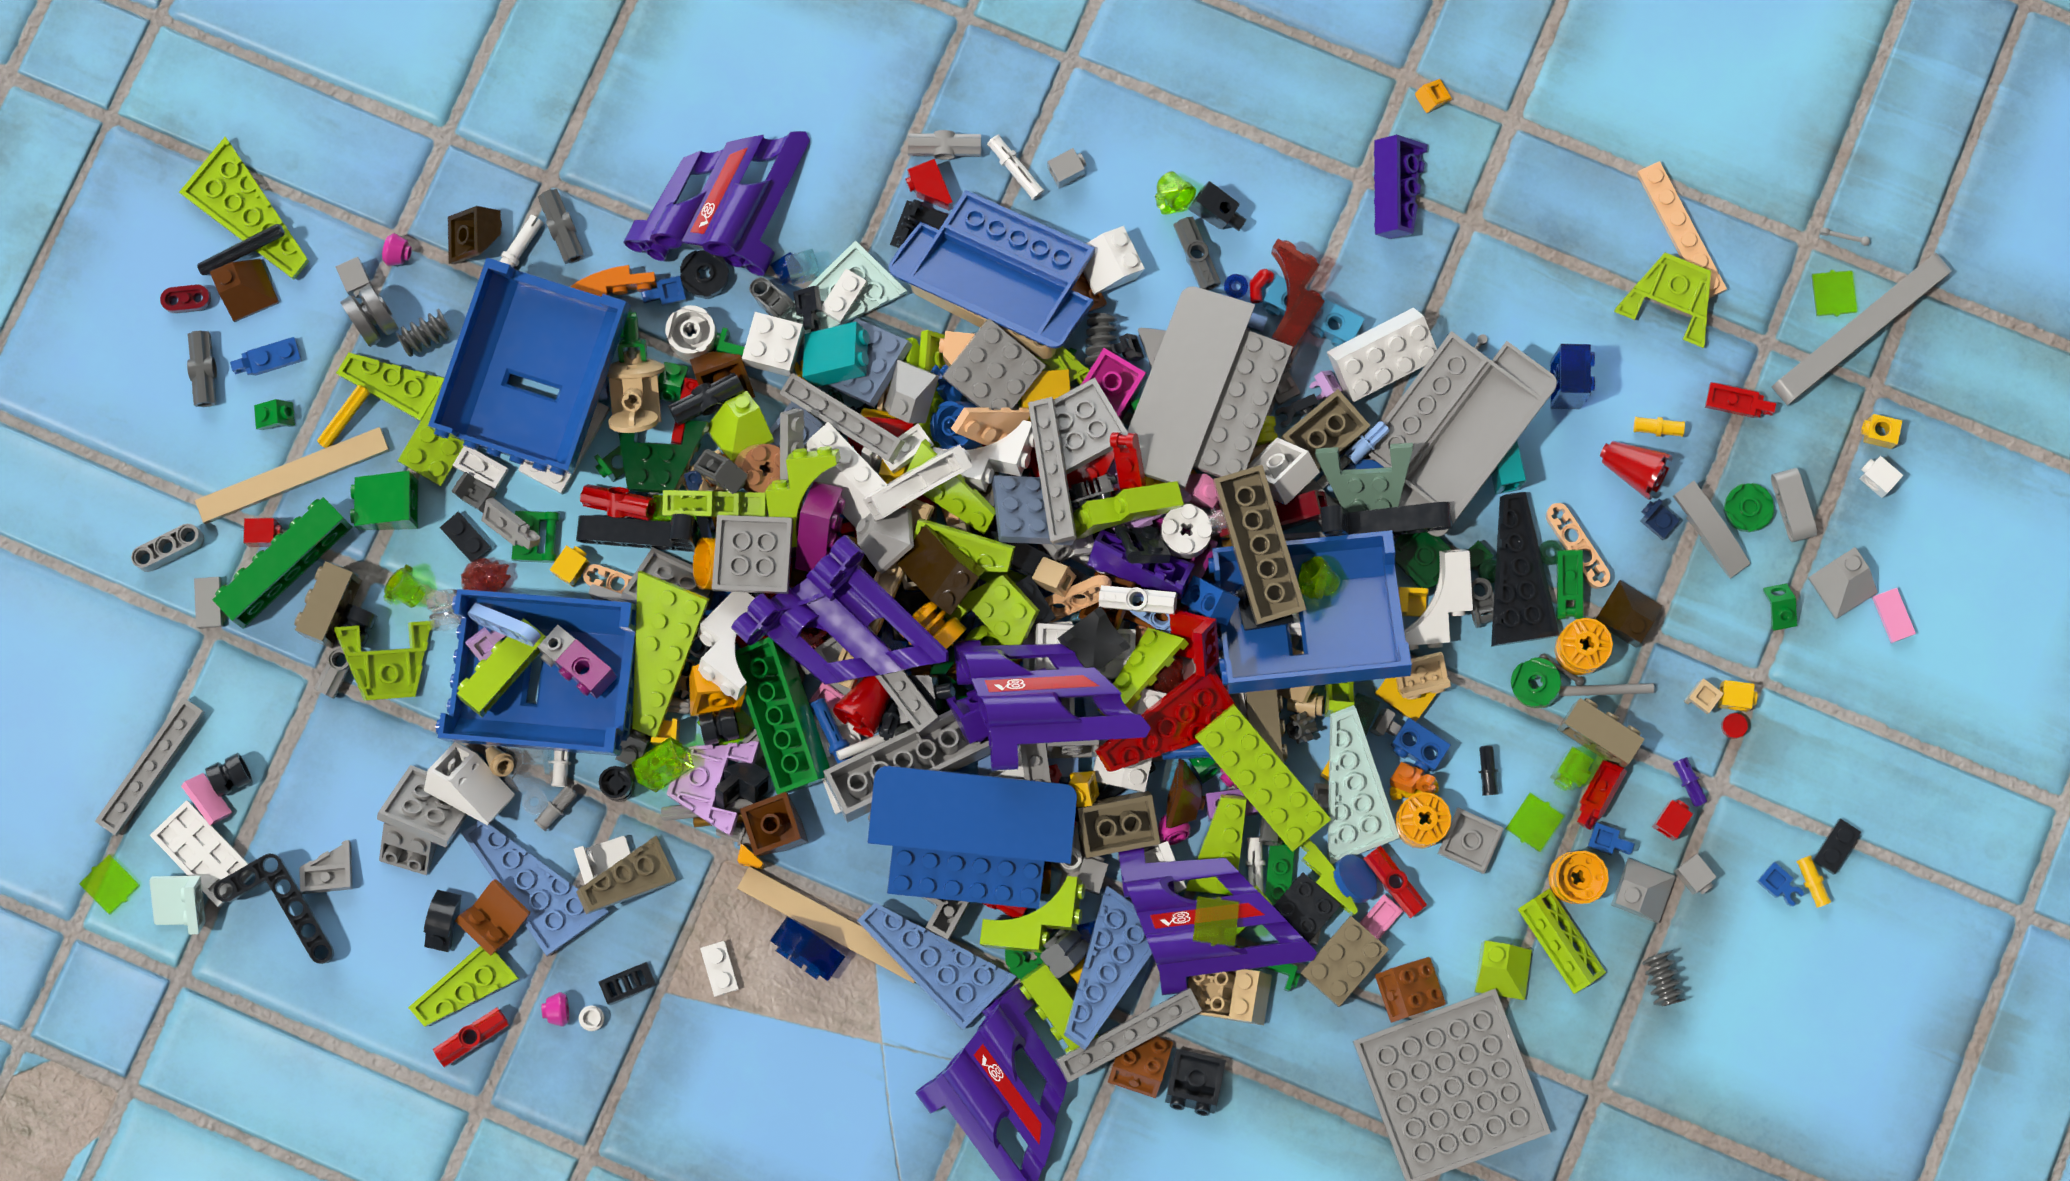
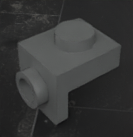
[452,472,497,513]
[616,725,652,768]

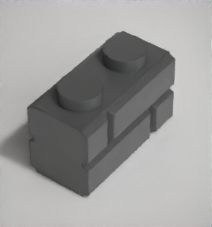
[693,449,748,494]
[1040,929,1089,978]

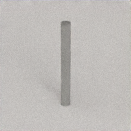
[1558,683,1654,697]

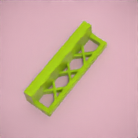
[1518,888,1606,994]

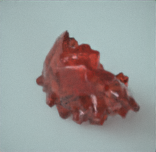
[461,558,511,592]
[1148,655,1185,694]

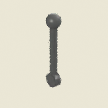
[1538,654,1584,686]

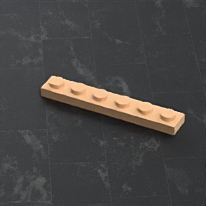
[1637,161,1727,299]

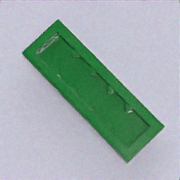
[1265,843,1295,906]

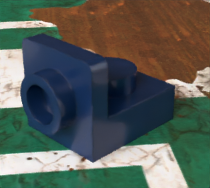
[1640,499,1680,540]

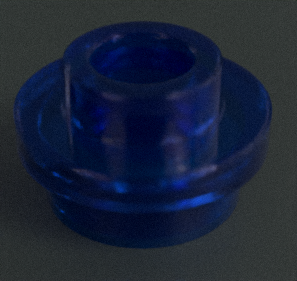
[1224,274,1248,299]

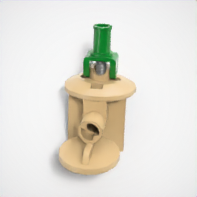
[607,316,665,433]

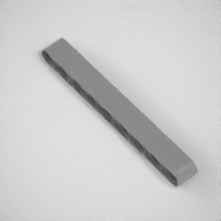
[1772,253,1952,406]

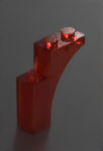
[1271,238,1325,355]

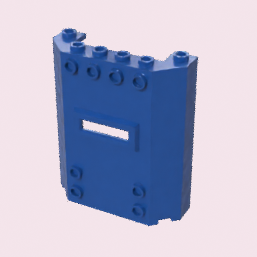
[428,258,631,476]
[1208,530,1412,694]
[436,589,637,756]

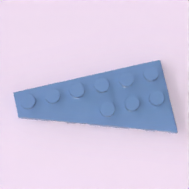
[461,821,610,956]
[1064,886,1152,1050]
[857,903,1017,1030]

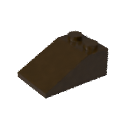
[897,524,985,615]

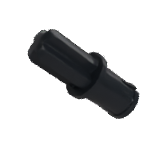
[879,699,901,741]
[1478,745,1499,796]

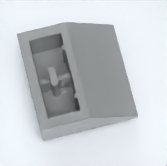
[379,823,437,875]

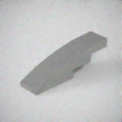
[1673,481,1750,579]

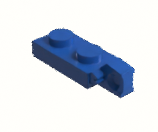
[230,337,302,376]

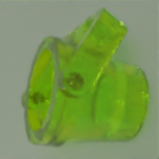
[1155,171,1196,215]
[1298,556,1341,600]
[383,564,426,608]

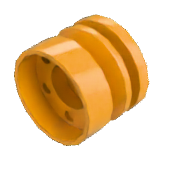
[693,537,716,590]
[899,602,967,649]
[1554,618,1613,676]
[1395,792,1451,849]
[1548,851,1609,904]

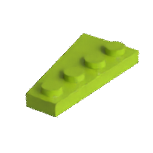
[408,946,519,1027]

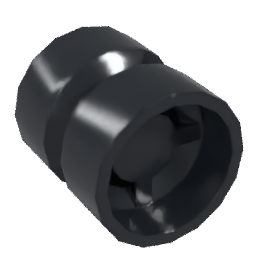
[334,604,378,648]
[699,707,740,746]
[205,753,252,797]
[599,766,635,802]

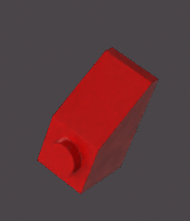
[905,159,953,210]

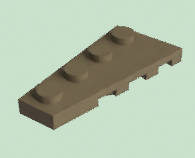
[576,836,676,915]

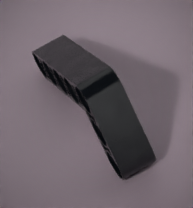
[1320,502,1452,537]
[576,514,699,552]
[977,531,1091,599]
[214,853,334,964]

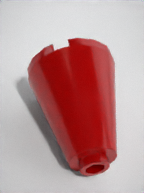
[1600,441,1672,500]
[833,676,891,738]

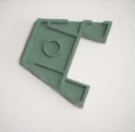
[1315,443,1413,512]

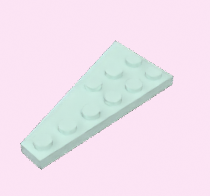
[780,241,907,345]
[1327,705,1400,864]

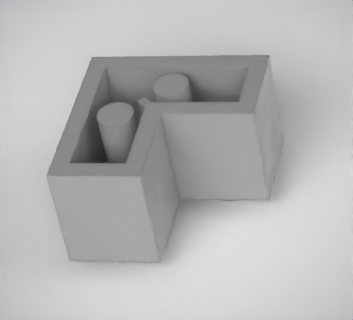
[921,897,970,941]

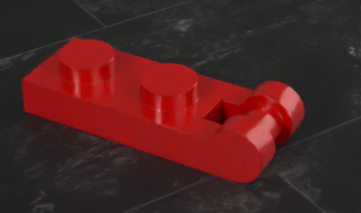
[1110,432,1147,492]

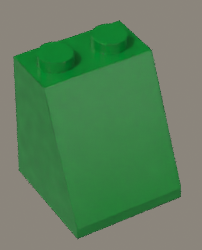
[350,471,418,530]

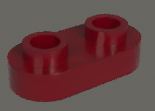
[160,284,211,313]

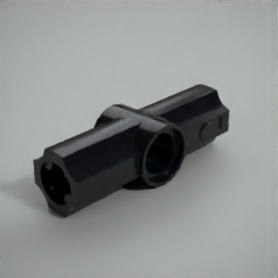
[668,373,744,426]

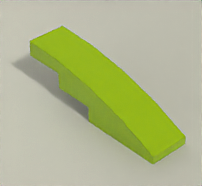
[662,490,767,517]
[1299,839,1358,916]

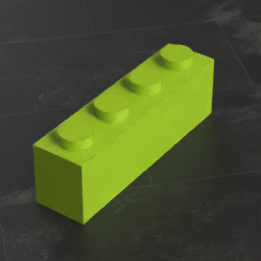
[457,618,546,718]
[1019,962,1099,1053]

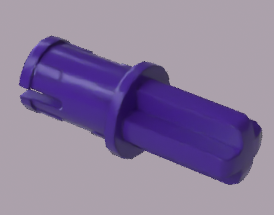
[1673,757,1707,807]

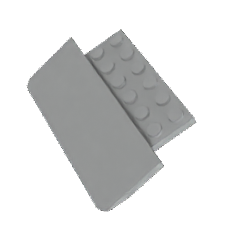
[1124,286,1293,488]
[1367,331,1557,537]

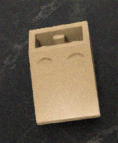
[1187,969,1272,1026]

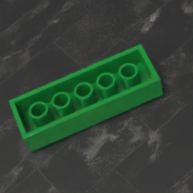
[212,497,353,629]
[735,637,830,795]

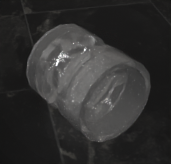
[425,589,462,631]

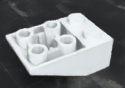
[424,742,515,826]

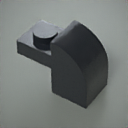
[715,763,771,810]
[423,890,462,953]

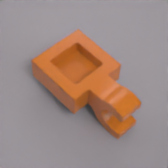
[1390,762,1436,794]

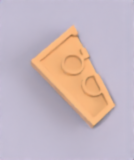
[951,408,1030,446]

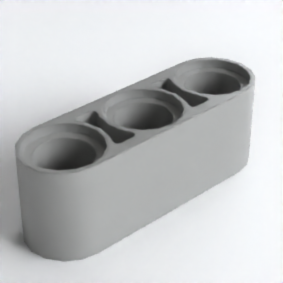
[1771,468,1817,542]
[131,524,204,572]

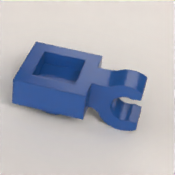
[641,275,686,306]
[931,365,963,402]
[1587,822,1634,855]

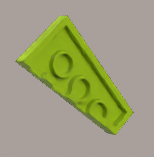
[336,353,444,421]
[906,439,996,534]
[913,518,1015,572]
[1097,627,1189,716]
[1186,794,1247,895]

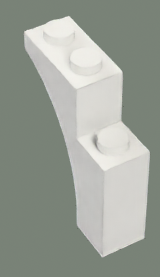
[933,420,1035,492]
[863,445,972,521]
[1404,549,1473,650]
[698,592,755,700]

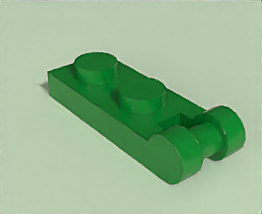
[1556,550,1583,620]

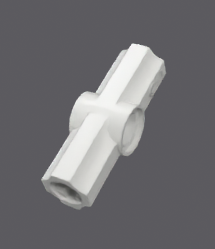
[1099,585,1177,615]

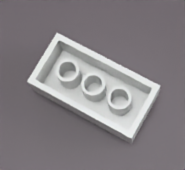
[1327,308,1437,402]

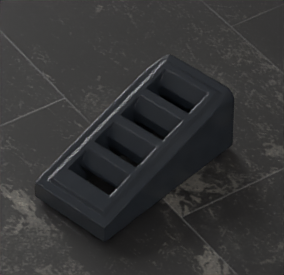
[598,962,656,1005]

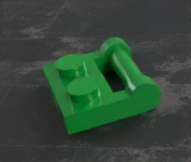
[511,511,560,563]

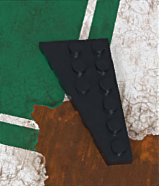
[1491,492,1560,647]

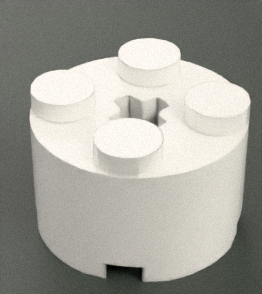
[665,305,717,360]
[1161,504,1212,559]

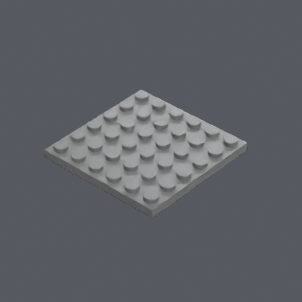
[1353,989,1551,1181]

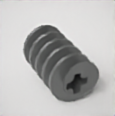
[395,308,451,357]
[1085,313,1118,366]
[1642,951,1686,1007]

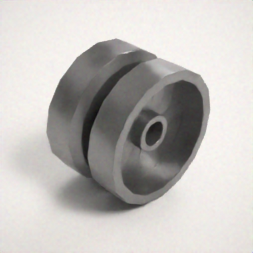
[340,283,399,347]

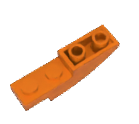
[570,265,657,297]

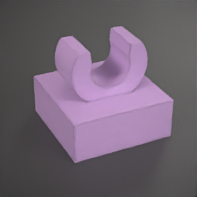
[1309,370,1343,400]

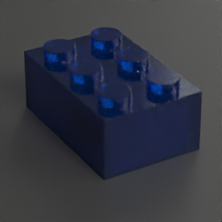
[1550,344,1595,409]

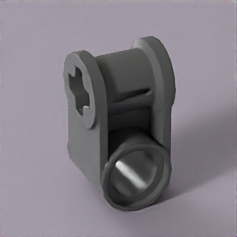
[749,277,795,318]
[1471,578,1494,628]

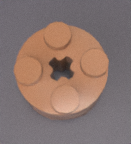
[735,444,780,493]

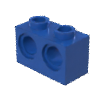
[1181,575,1240,625]
[1390,718,1451,773]

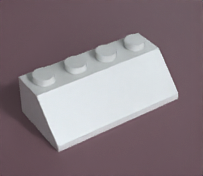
[804,422,887,528]
[1093,683,1166,792]

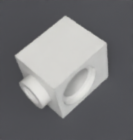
[1859,456,1903,498]

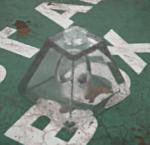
[502,746,552,792]

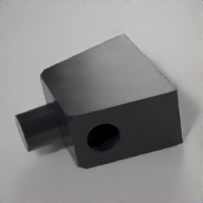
[1188,181,1247,231]
[898,675,955,723]

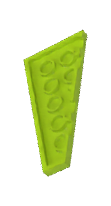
[179,136,309,280]
[632,571,709,737]

